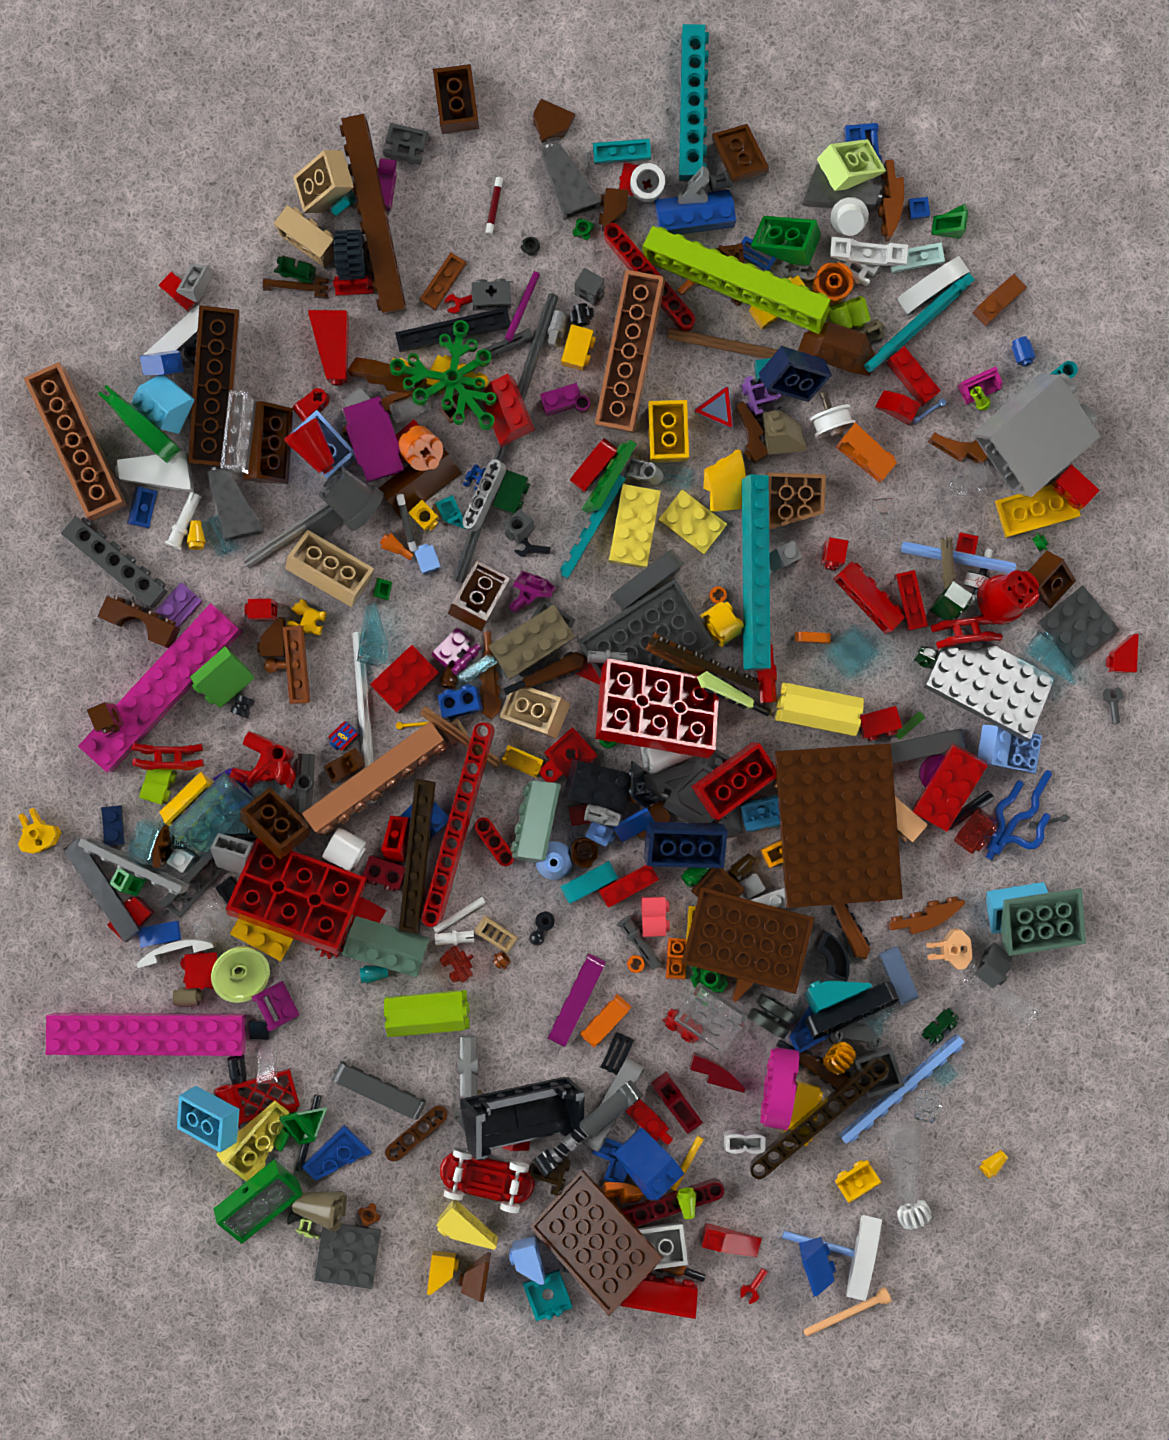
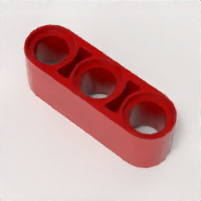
[570,438,617,493]
[475,817,514,867]

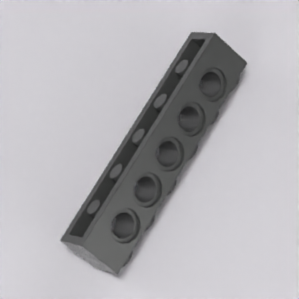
[61,516,168,609]

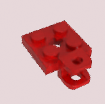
[539,727,598,783]

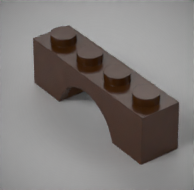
[97,595,181,648]

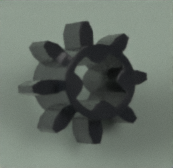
[570,303,594,326]

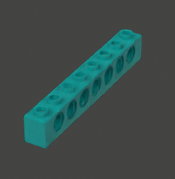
[679,24,709,181]

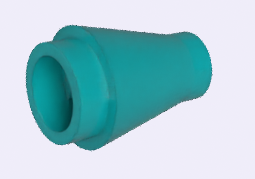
[359,965,388,985]

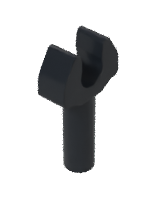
[514,538,551,557]

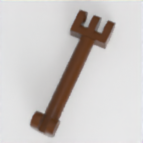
[263,277,329,299]

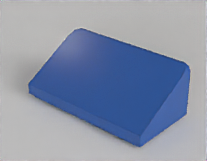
[127,486,157,529]
[613,808,655,842]

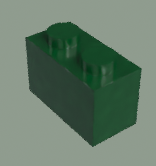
[493,470,531,515]
[929,581,973,620]

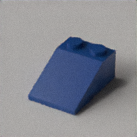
[613,1128,684,1200]

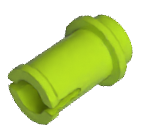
[970,386,991,411]

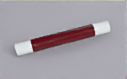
[485,177,503,235]

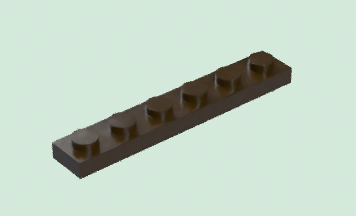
[649,636,759,691]

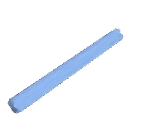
[901,541,1016,573]

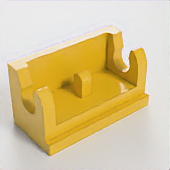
[501,745,544,778]

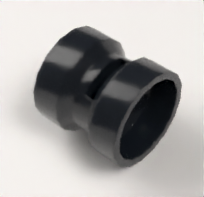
[230,694,255,719]

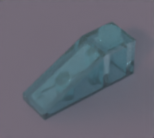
[357,603,389,667]
[1025,630,1076,685]

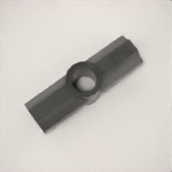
[295,753,315,812]

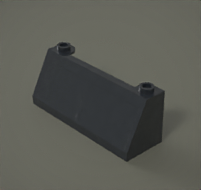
[460,1077,585,1160]

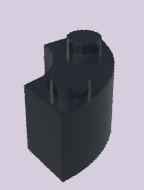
[815,929,850,982]

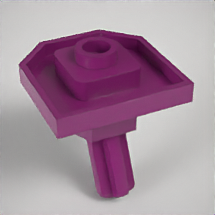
[509,570,556,613]

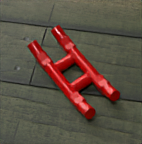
[930,615,1003,649]
[132,742,204,771]

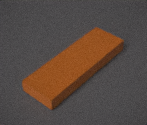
[419,252,467,311]

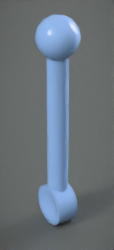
[912,399,946,424]

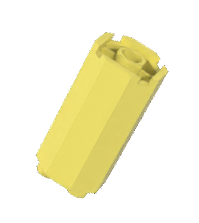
[775,682,864,736]

